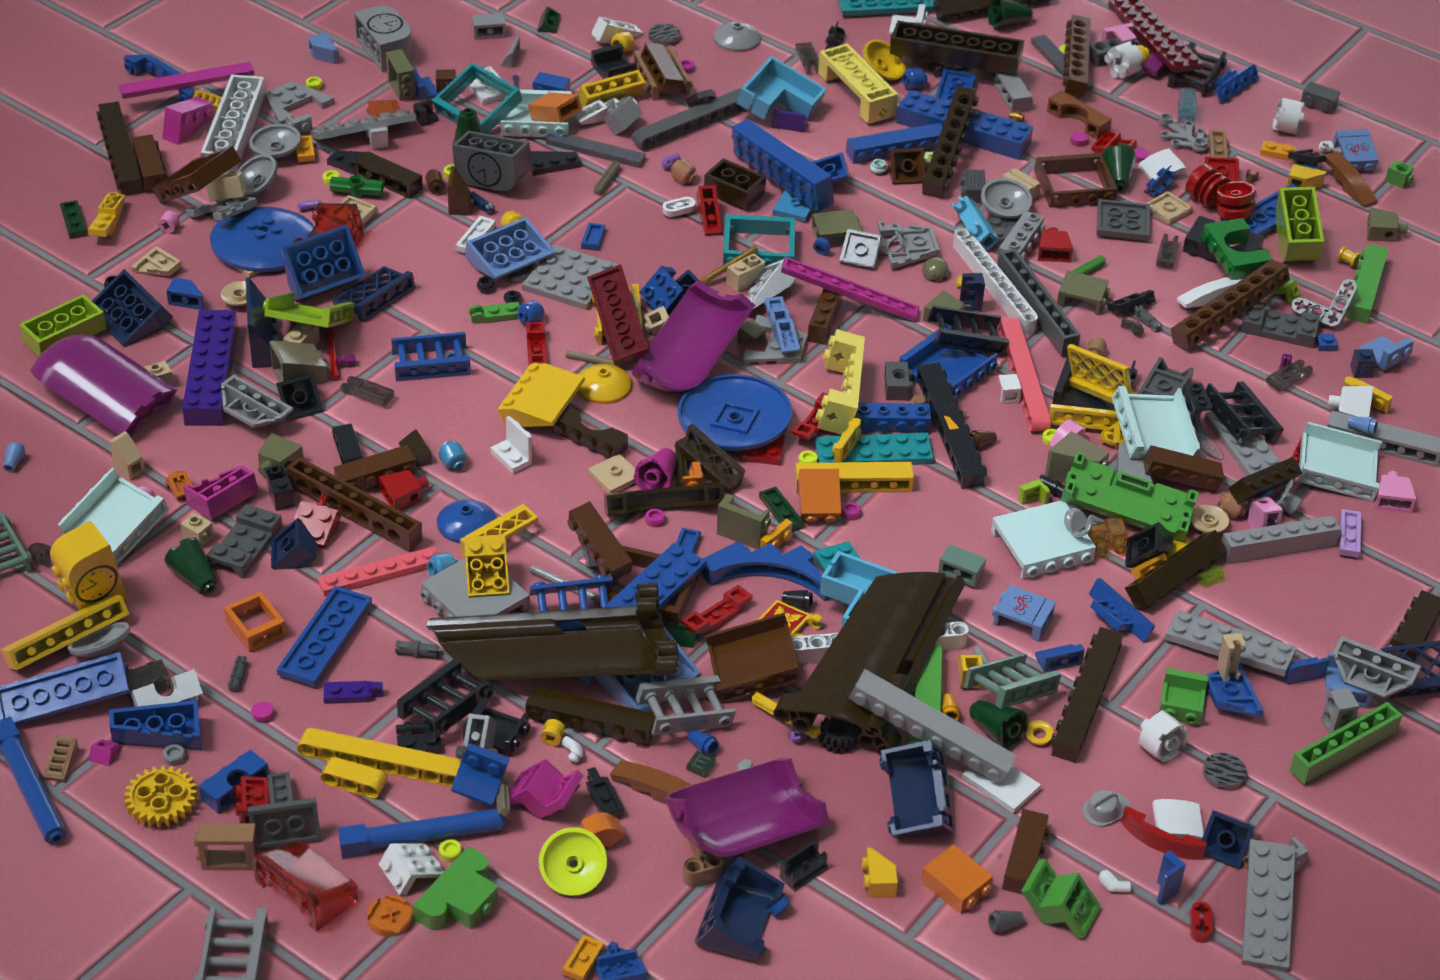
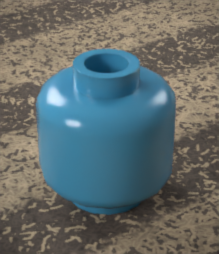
[438,441,467,470]
[427,553,458,576]

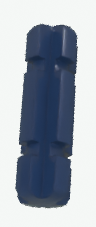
[471,191,495,214]

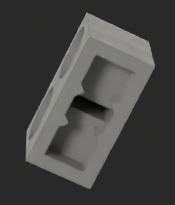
[1321,688,1359,734]

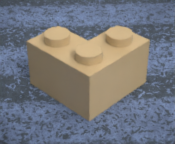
[206,170,248,203]

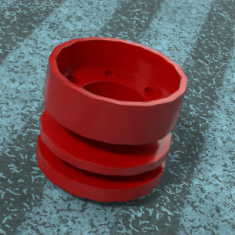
[1185,164,1231,209]

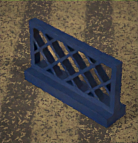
[332,266,416,322]
[1380,641,1440,699]

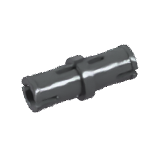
[395,640,439,658]

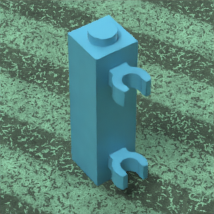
[951,196,1000,252]

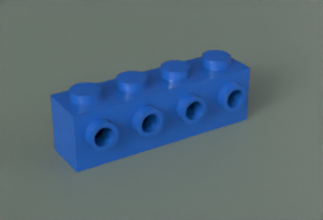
[854,402,931,433]

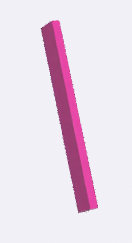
[119,62,255,99]
[781,257,919,322]

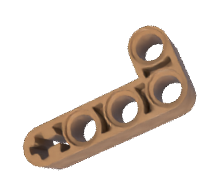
[683,840,725,887]

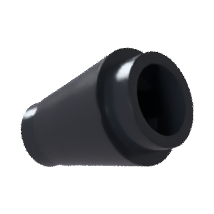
[782,590,813,610]

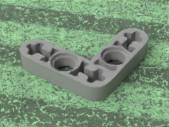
[1292,279,1358,329]

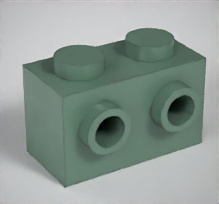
[938,544,986,587]

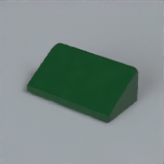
[537,6,561,33]
[664,624,697,648]

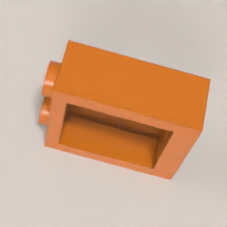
[224,591,287,652]

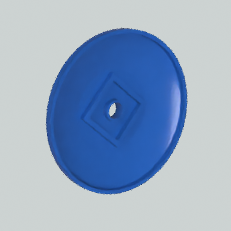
[210,207,317,272]
[678,374,792,451]

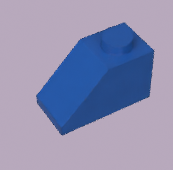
[166,277,204,310]

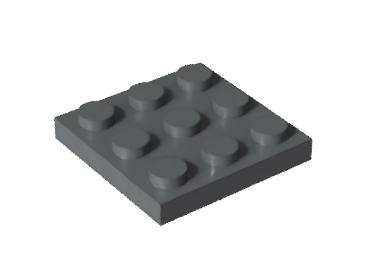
[1096,199,1150,241]

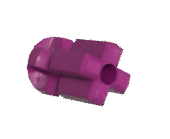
[1279,353,1292,372]
[337,354,356,367]

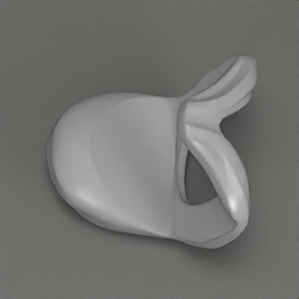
[878,230,904,256]
[1064,508,1104,537]

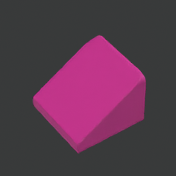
[89,739,121,765]

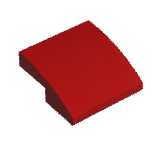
[1091,131,1137,154]

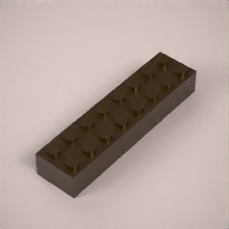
[890,20,1024,75]

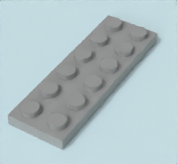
[310,109,416,140]
[1204,411,1284,487]
[1165,611,1297,677]
[1241,839,1295,972]

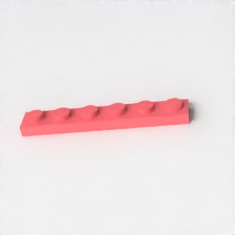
[318,546,438,596]

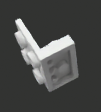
[490,416,533,474]

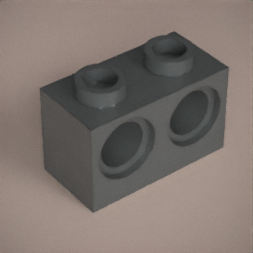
[1089,38,1122,67]

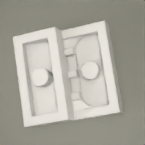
[1138,149,1186,184]
[1152,799,1204,840]

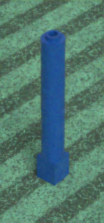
[0,716,66,844]
[338,808,506,859]

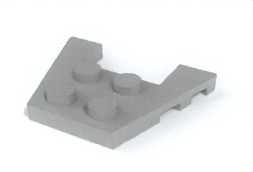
[265,81,334,124]
[185,196,258,221]
[877,221,940,269]
[743,315,807,365]

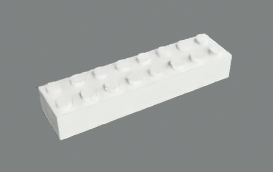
[201,75,266,172]

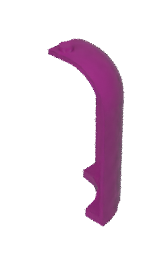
[632,280,755,392]
[30,334,177,438]
[665,758,830,857]

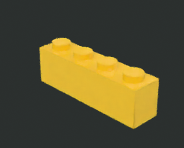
[578,70,646,108]

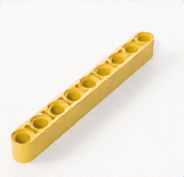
[297,728,462,787]

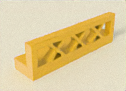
[1049,404,1119,430]
[460,504,538,557]

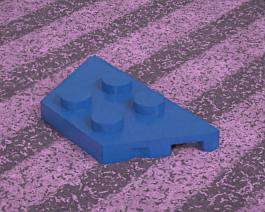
[1206,663,1264,717]

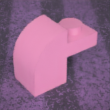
[1049,419,1090,447]

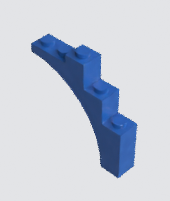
[699,541,830,601]

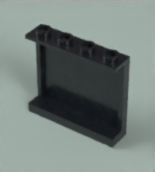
[1052,353,1138,411]

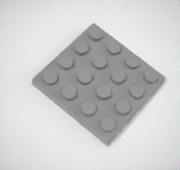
[522,244,618,310]

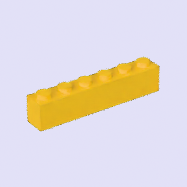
[795,462,914,493]
[1,594,129,670]

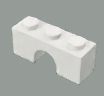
[130,669,203,707]

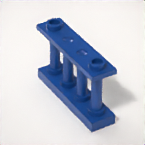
[391,332,471,381]
[529,575,613,632]

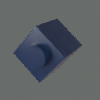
[1350,349,1377,378]

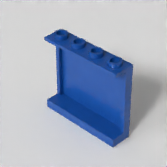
[899,324,998,398]

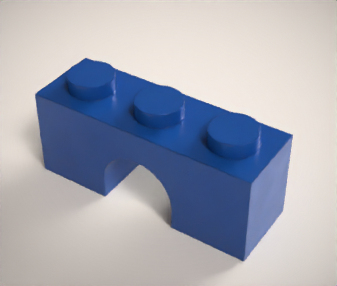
[199,749,269,814]

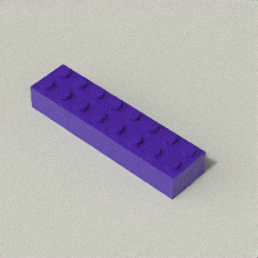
[182,310,238,426]

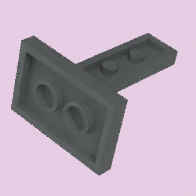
[248,772,321,849]

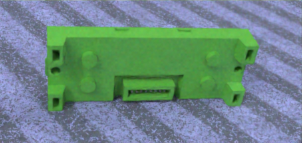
[1060,451,1199,542]

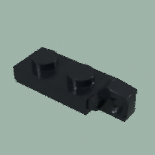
[1107,290,1156,314]
[586,767,624,817]

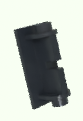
[825,21,845,50]

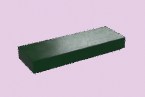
[60,200,87,239]
[759,486,805,532]

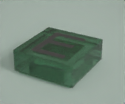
[686,751,716,778]

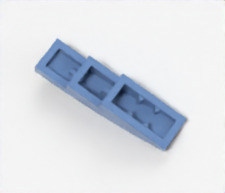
[764,296,800,353]

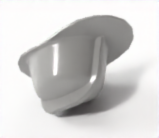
[1082,790,1131,826]

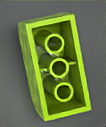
[1276,187,1324,262]

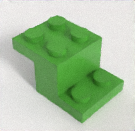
[1021,859,1101,939]

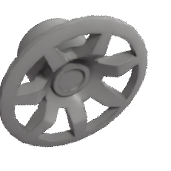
[1274,479,1301,515]

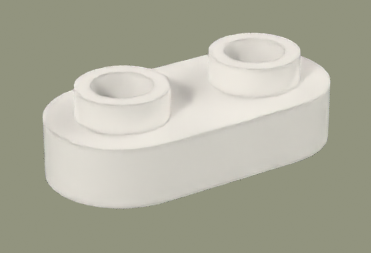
[662,197,696,218]

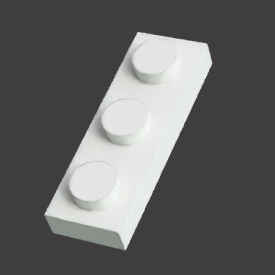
[456,216,496,253]

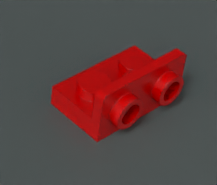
[235,776,269,824]

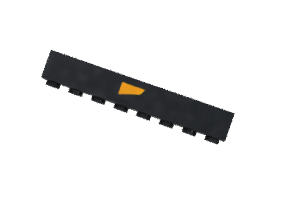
[917,362,987,489]

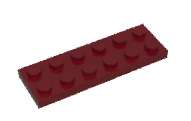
[587,264,650,365]

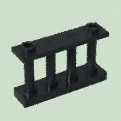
[1167,42,1228,98]
[927,305,1009,357]
[1206,381,1284,446]
[397,659,494,738]

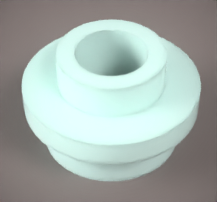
[870,159,887,174]

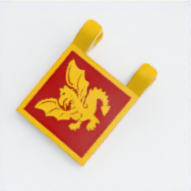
[758,600,822,637]

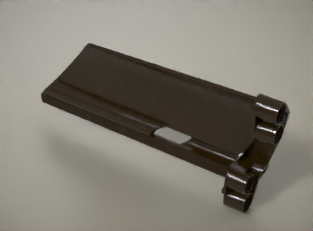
[773,572,965,756]

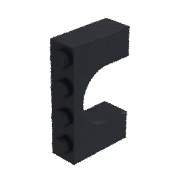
[1182,216,1265,264]

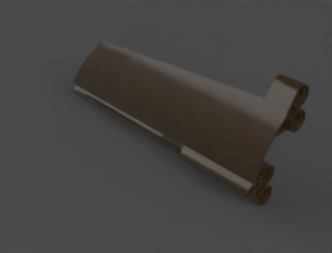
[426,582,679,680]

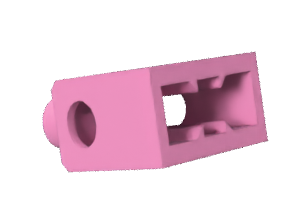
[1375,471,1416,513]
[1248,497,1283,529]

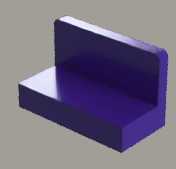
[772,109,808,133]

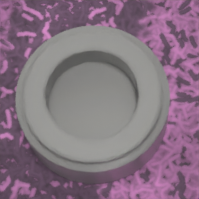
[162,744,185,766]

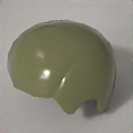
[922,257,950,282]

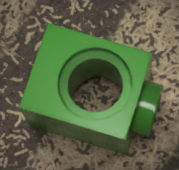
[1385,160,1414,189]

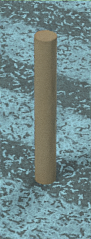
[566,350,621,368]

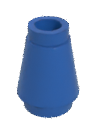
[688,729,719,756]

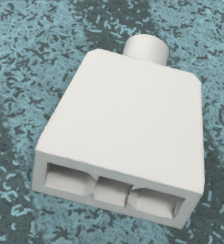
[1328,386,1373,417]

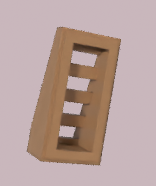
[43,736,79,782]

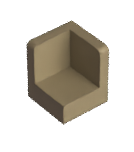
[737,319,766,344]

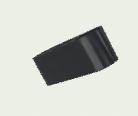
[332,423,362,464]

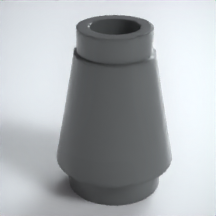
[988,910,1024,933]

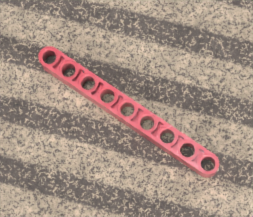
[998,317,1051,432]

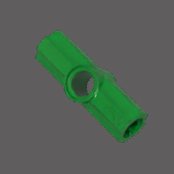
[330,175,384,198]

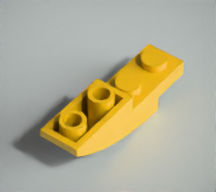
[88,192,125,237]

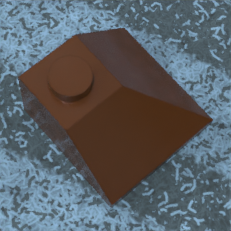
[887,148,926,184]
[447,166,474,216]

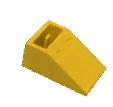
[464,534,509,597]

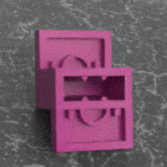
[509,759,584,819]

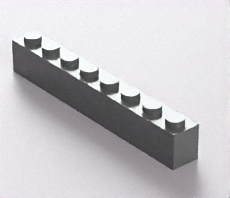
[998,249,1080,355]

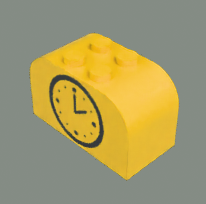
[50,520,128,610]

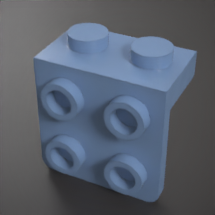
[1360,336,1414,371]

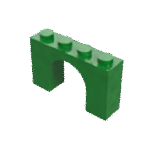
[1201,218,1272,280]

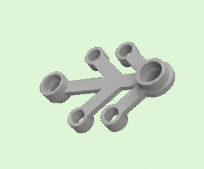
[1159,113,1208,152]

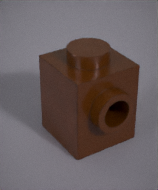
[436,69,457,93]

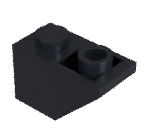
[264,464,295,511]

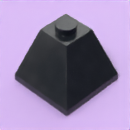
[276,374,323,420]
[1125,522,1173,568]

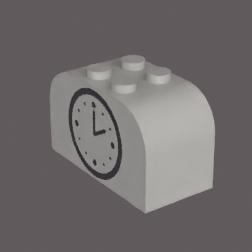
[354,6,412,72]

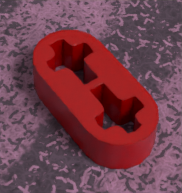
[1190,901,1213,943]

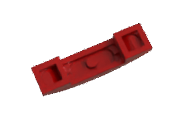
[526,322,547,366]
[792,392,827,440]
[680,585,753,634]
[1121,806,1207,860]

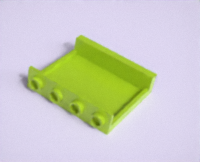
[263,292,355,328]

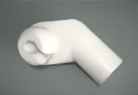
[1319,141,1342,154]
[561,736,583,763]
[1099,870,1131,893]

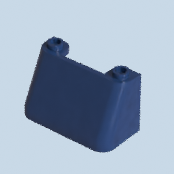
[879,740,954,838]
[695,856,785,961]

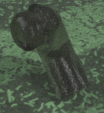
[1121,318,1144,336]

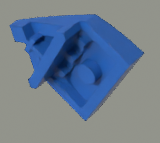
[595,941,647,980]

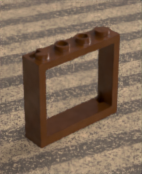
[152,146,242,203]
[1034,153,1118,208]
[599,546,699,625]

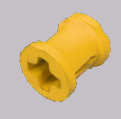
[1337,246,1360,267]

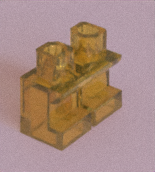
[1084,518,1127,556]

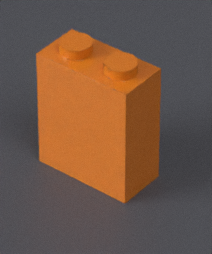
[528,92,582,123]
[798,469,841,522]
[921,844,993,914]

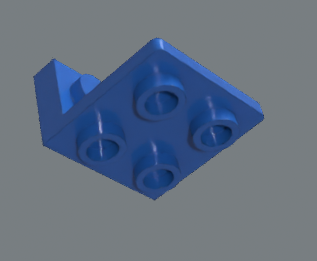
[639,266,683,311]
[451,743,510,806]

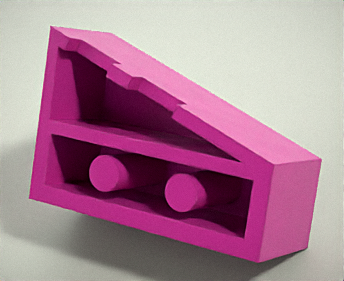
[162,97,213,145]
[183,466,259,520]

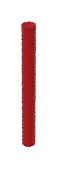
[326,327,340,381]

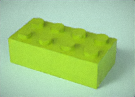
[19,294,107,357]

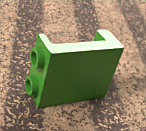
[1159,668,1208,726]

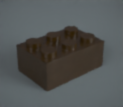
[704,158,766,210]

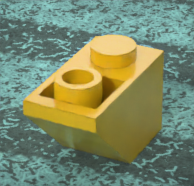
[1287,164,1326,189]
[956,654,983,688]
[862,847,898,897]

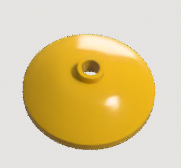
[863,39,905,80]
[577,364,631,404]

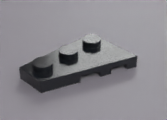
[530,151,581,176]

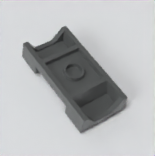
[1241,301,1320,348]
[1138,357,1194,396]
[206,504,282,578]

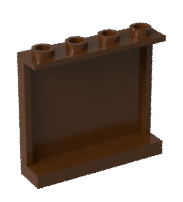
[704,613,803,704]

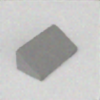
[501,36,520,68]

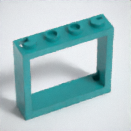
[432,63,523,134]
[723,214,795,267]

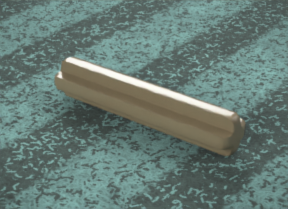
[593,161,621,195]
[496,778,510,817]

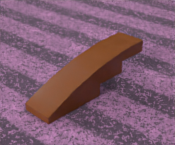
[1325,151,1377,208]
[610,760,692,802]

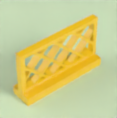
[1067,344,1137,403]

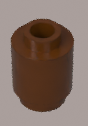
[425,169,445,194]

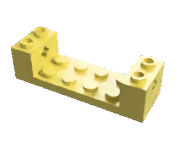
[818,43,898,124]
[816,329,865,434]

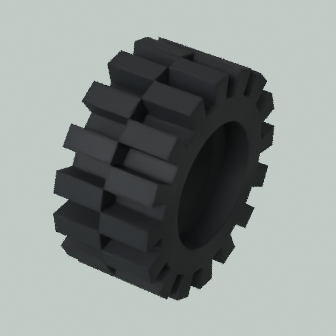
[819,716,858,754]

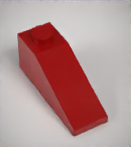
[696,185,722,235]

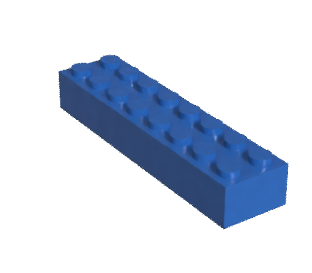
[896,90,1033,160]
[732,119,834,212]

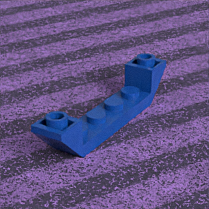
[124,55,195,102]

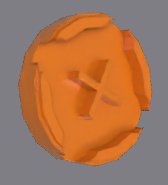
[367,895,413,937]

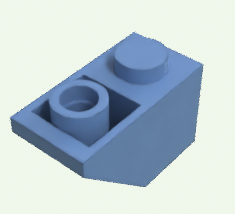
[308,33,339,64]

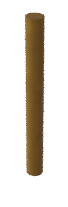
[700,245,758,284]

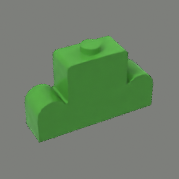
[412,846,498,930]

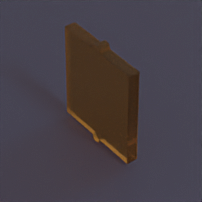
[367,100,400,117]

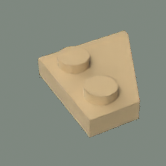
[131,246,182,276]

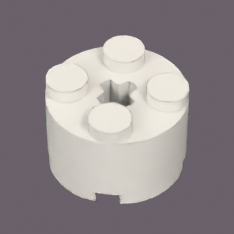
[1104,42,1143,78]
[1272,98,1304,135]
[1138,710,1188,762]

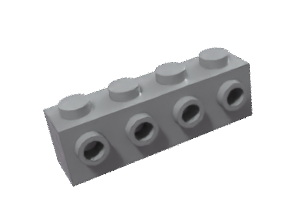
[997,211,1046,262]

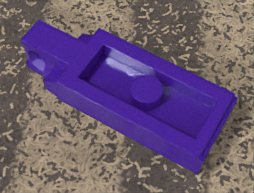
[323,681,383,704]

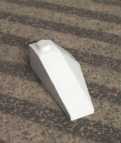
[746,259,796,309]

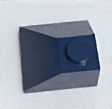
[271,518,317,570]
[1202,810,1257,868]

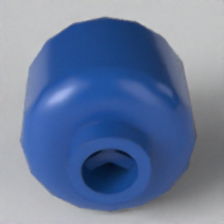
[902,68,928,90]
[517,300,545,326]

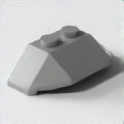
[221,374,293,428]
[1333,636,1421,698]

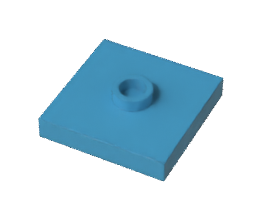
[773,190,813,223]

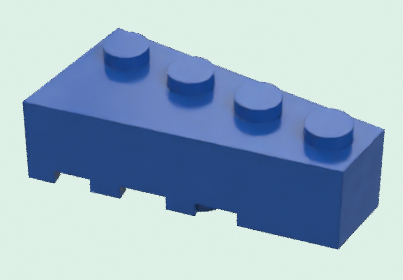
[109,700,202,750]

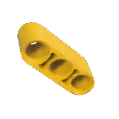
[320,757,388,799]

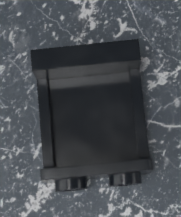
[591,44,637,79]
[1182,383,1213,442]
[463,697,531,757]

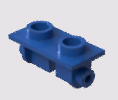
[1143,165,1176,198]

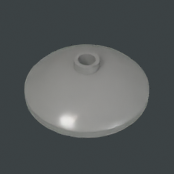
[713,22,761,52]
[249,124,301,158]
[237,154,278,197]
[981,178,1032,219]
[68,622,130,658]

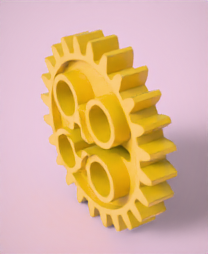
[124,765,198,828]

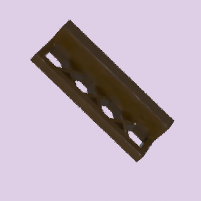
[674,424,746,493]

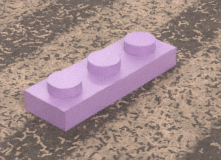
[1339,509,1361,558]

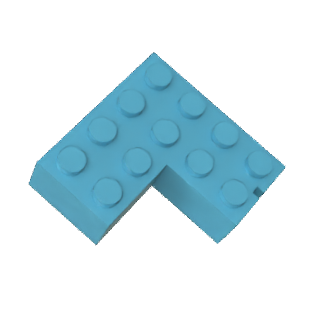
[736,56,827,119]
[820,551,899,629]

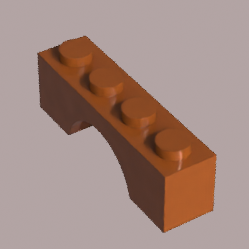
[1047,90,1112,140]

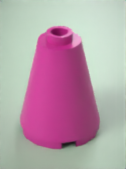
[634,448,676,490]

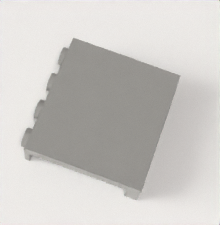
[420,558,530,617]

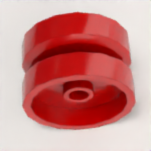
[1217,181,1256,220]

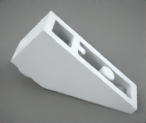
[591,17,643,44]

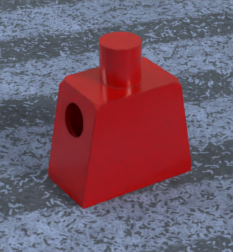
[1037,227,1073,263]
[379,470,429,511]

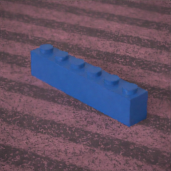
[846,123,943,164]

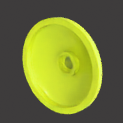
[539,827,607,896]

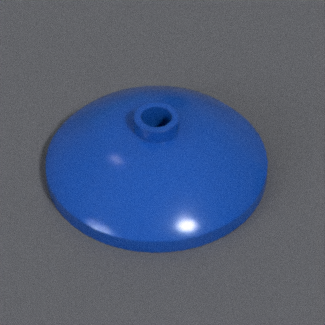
[437,499,496,543]

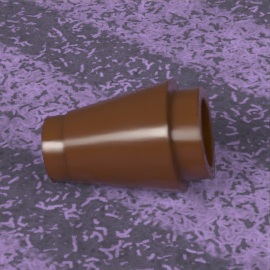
[969,430,997,449]

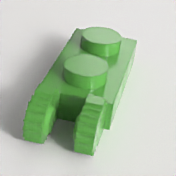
[468,302,519,323]

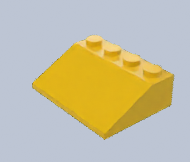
[497,363,585,427]

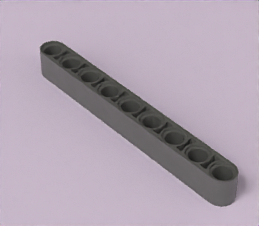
[631,88,747,150]

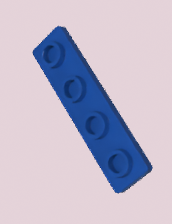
[1212,64,1259,104]
[1089,578,1155,642]

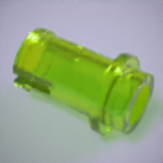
[1197,565,1224,586]

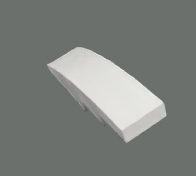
[572,95,638,125]
[1177,277,1244,308]

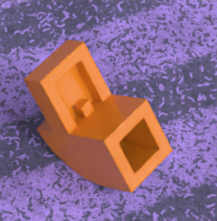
[581,813,626,848]

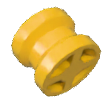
[540,719,566,746]

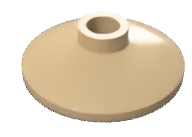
[221,281,247,306]
[1191,505,1229,533]

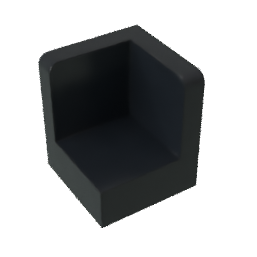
[413,99,439,127]

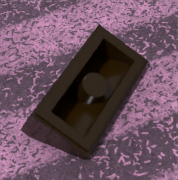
[399,429,432,467]

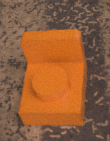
[683,461,702,486]
[166,470,193,500]

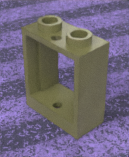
[386,49,416,101]

